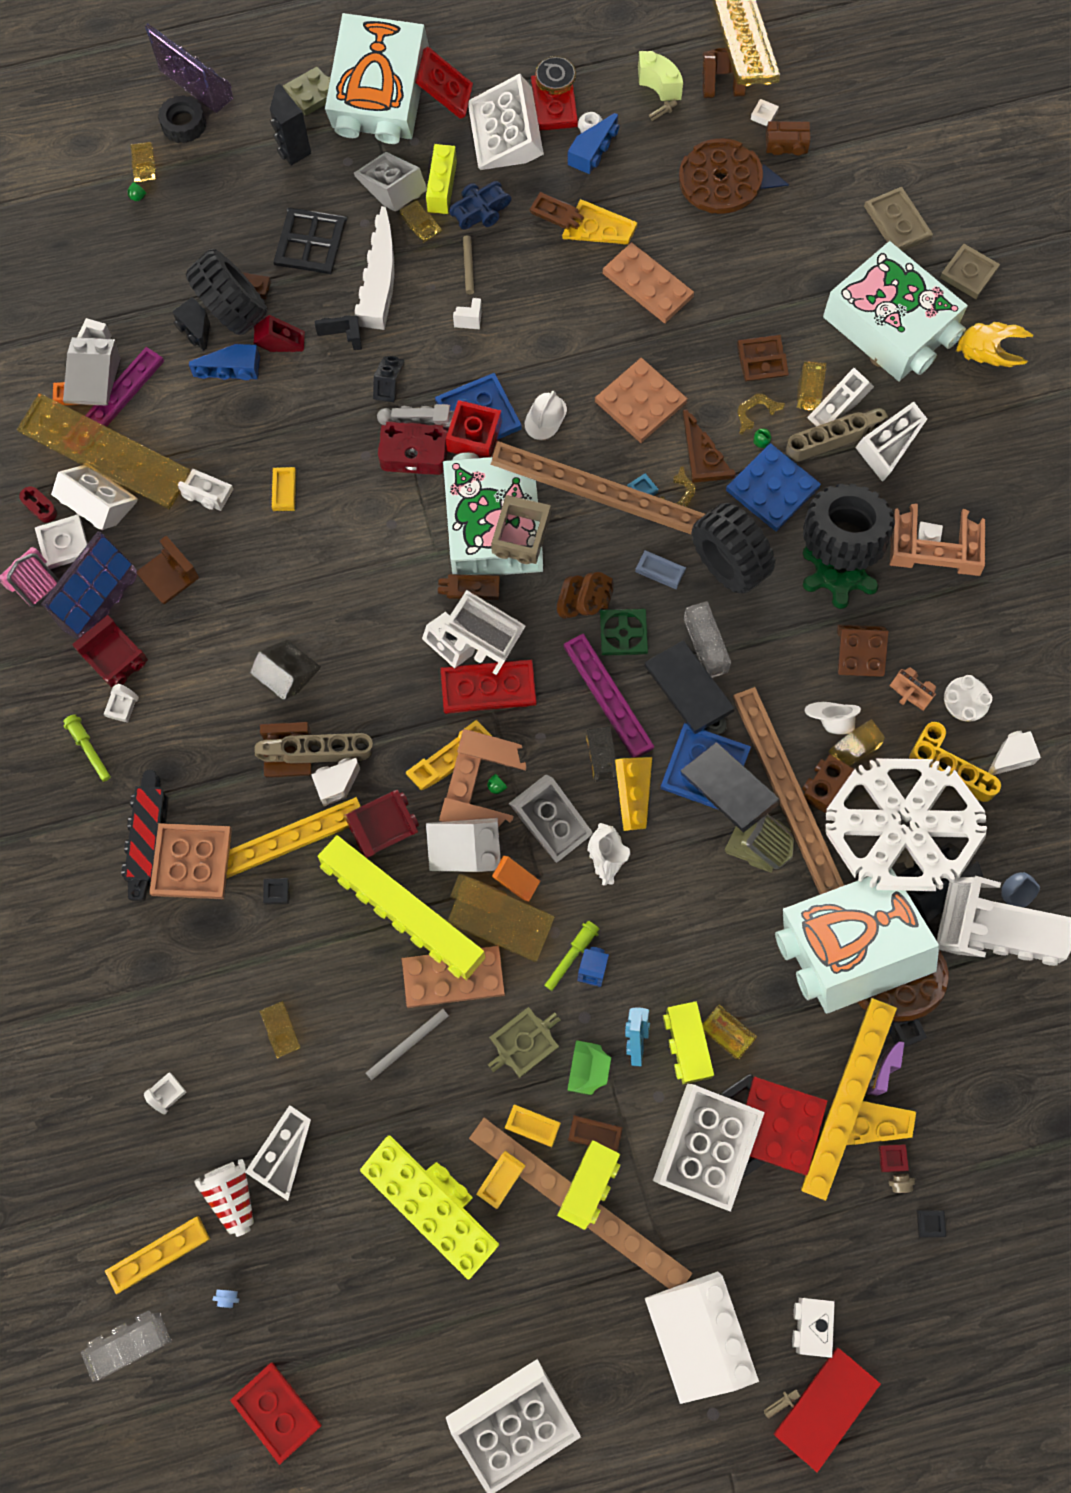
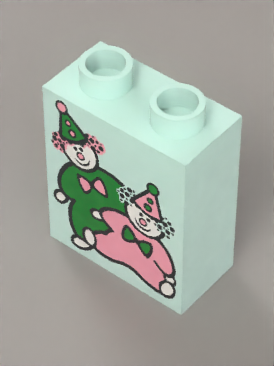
[823,241,968,381]
[443,453,543,576]

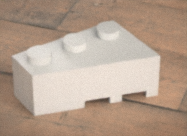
[855,402,927,482]
[245,1105,311,1201]

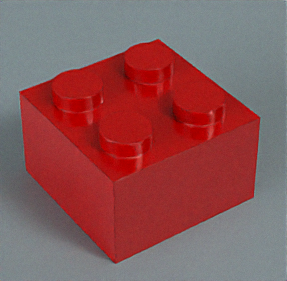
[446,400,502,458]

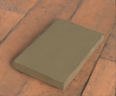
[864,187,933,251]

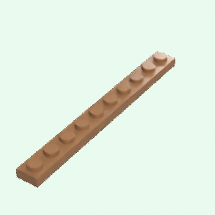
[490,441,706,534]
[733,687,844,895]
[469,1118,692,1289]

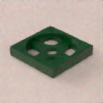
[600,609,648,655]

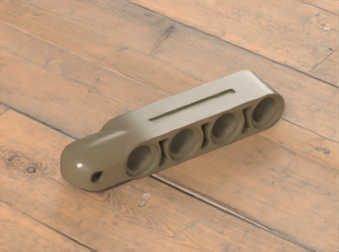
[785,408,889,462]
[254,733,373,763]

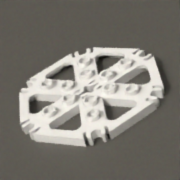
[826,759,987,891]

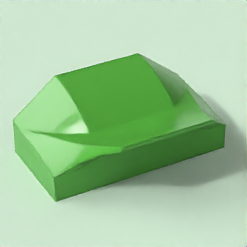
[567,1040,611,1096]

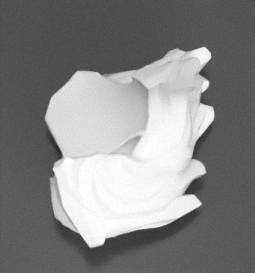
[587,823,630,885]

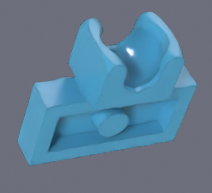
[625,1008,650,1066]

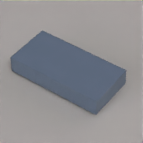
[635,550,686,589]

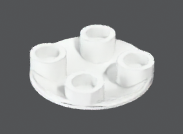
[944,675,992,722]

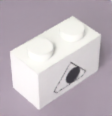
[422,612,475,668]
[792,1298,834,1358]

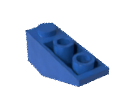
[568,113,620,174]
[189,344,260,380]

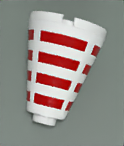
[194,1159,254,1237]

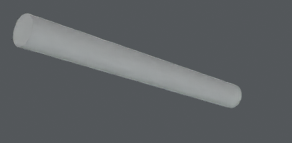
[366,1009,449,1080]

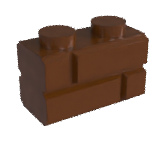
[765,121,810,156]

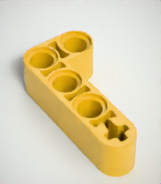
[909,722,1001,802]

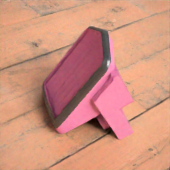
[0,547,60,607]

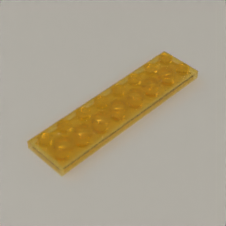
[712,0,780,86]
[17,393,191,510]

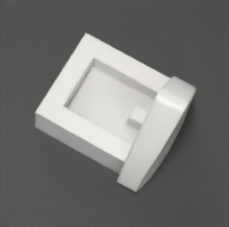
[104,684,139,723]
[144,1073,186,1114]

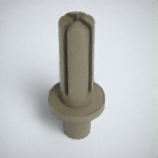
[649,99,677,121]
[764,1390,801,1419]

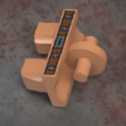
[890,667,936,711]

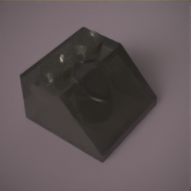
[250,640,321,700]

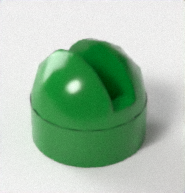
[127,182,146,201]
[753,428,772,448]
[487,773,508,794]

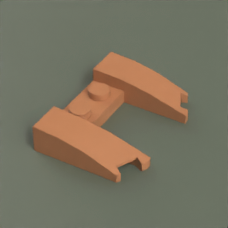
[890,504,985,576]
[439,729,526,835]

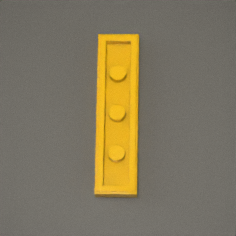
[105,1216,210,1294]

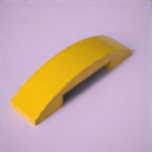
[406,720,492,790]

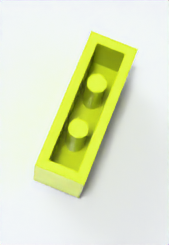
[426,144,457,214]
[663,1001,714,1084]
[557,1140,620,1230]

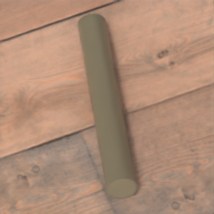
[463,235,474,295]

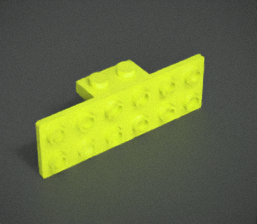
[360,1136,499,1279]

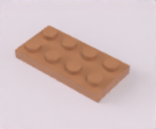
[603,242,694,323]
[402,946,505,1008]

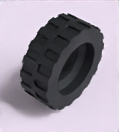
[158,95,206,143]

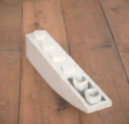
[355,206,394,330]

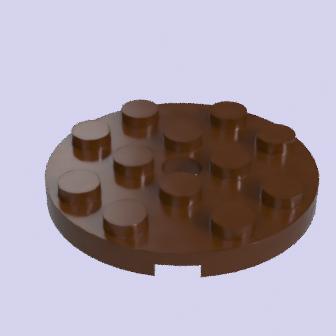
[679,138,763,214]
[857,951,949,1021]

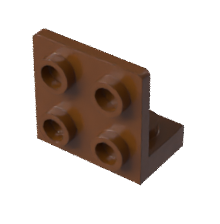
[136,536,199,604]
[837,625,889,677]
[260,722,312,778]

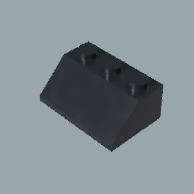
[270,83,312,166]
[897,842,984,922]

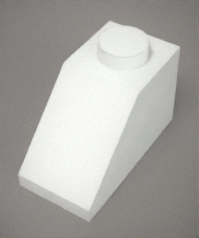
[988,731,1041,775]

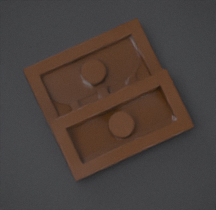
[737,335,789,382]

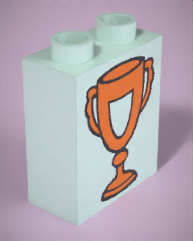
[325,13,429,144]
[775,868,939,1014]

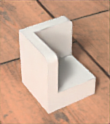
[453,298,482,329]
[77,318,111,339]

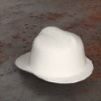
[525,391,567,440]
[805,702,861,734]

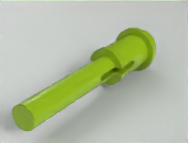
[63,714,111,782]
[544,921,599,991]

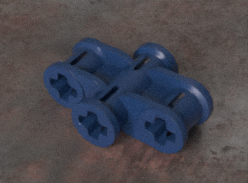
[449,181,511,230]

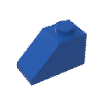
[578,947,609,987]

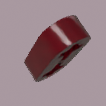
[19,486,57,523]

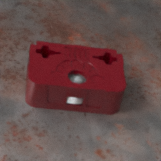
[378,422,447,475]

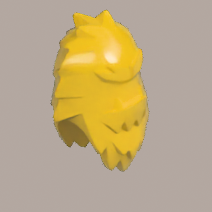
[956,322,1033,367]

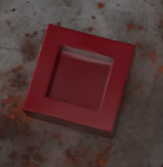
[878,1145,909,1172]

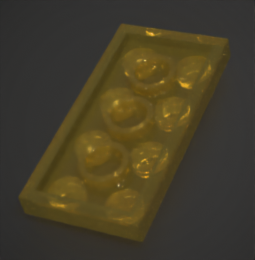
[447,878,555,962]

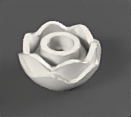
[578,112,602,133]

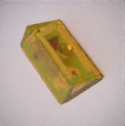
[702,1005,757,1060]

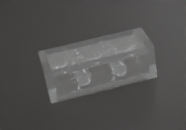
[684,601,731,677]
[80,1310,172,1382]

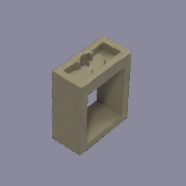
[491,495,551,564]

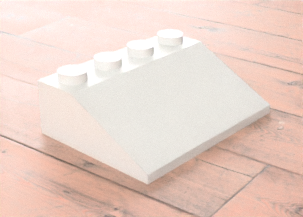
[468,74,544,170]
[968,901,1071,966]
[653,1083,765,1212]
[645,1271,759,1404]
[446,1359,581,1493]

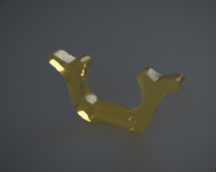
[737,394,785,434]
[660,467,695,507]

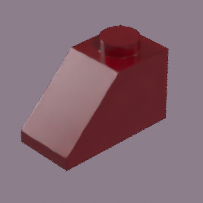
[253,315,305,352]

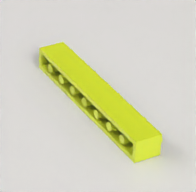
[318,835,485,980]

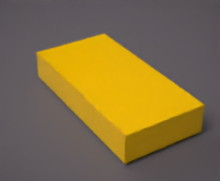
[272,467,296,511]
[505,1104,561,1148]
[476,1151,526,1209]

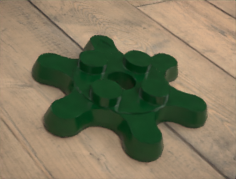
[802,546,879,609]

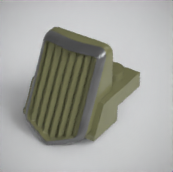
[725,814,794,873]

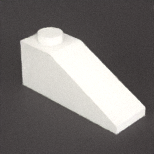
[807,368,874,426]

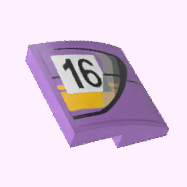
[867,1041,904,1096]

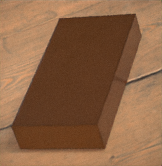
[568,1115,623,1152]

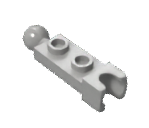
[377,404,454,429]

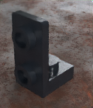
[314,315,362,350]
[373,356,404,403]

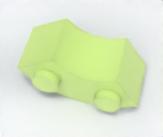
[638,51,683,101]

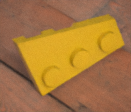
[562,199,637,244]
[615,757,652,831]
[847,1101,916,1145]

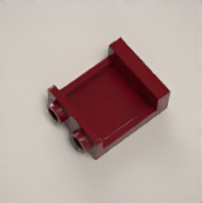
[72,615,148,688]
[343,789,419,858]

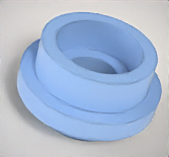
[213,1289,239,1308]

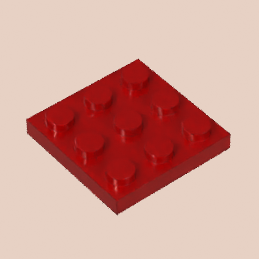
[746,1077,827,1176]

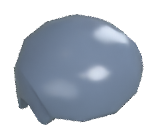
[1001,872,1040,908]

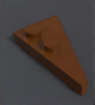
[683,410,735,483]

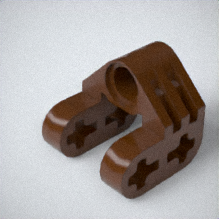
[702,48,747,98]
[556,572,614,619]

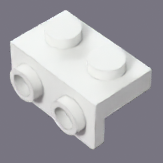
[178,469,233,511]

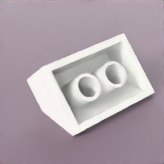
[51,464,138,530]

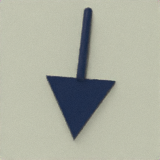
[761,164,789,189]

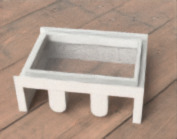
[437,590,525,675]
[937,876,1001,957]

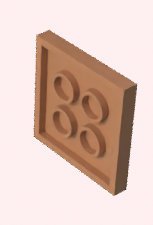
[595,358,688,443]
[150,823,232,899]

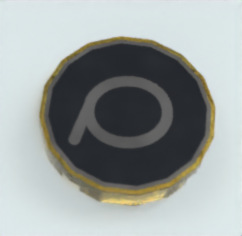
[535,56,576,94]

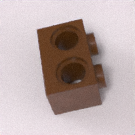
[802,755,854,814]

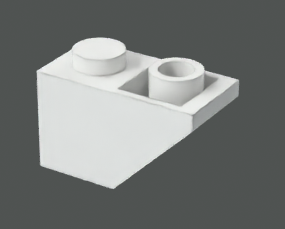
[311,758,360,806]

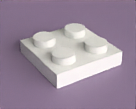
[35,514,91,569]

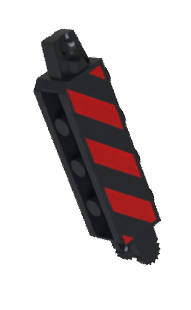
[121,769,169,902]

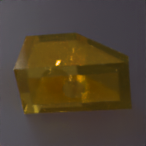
[797,362,826,410]
[828,719,885,766]

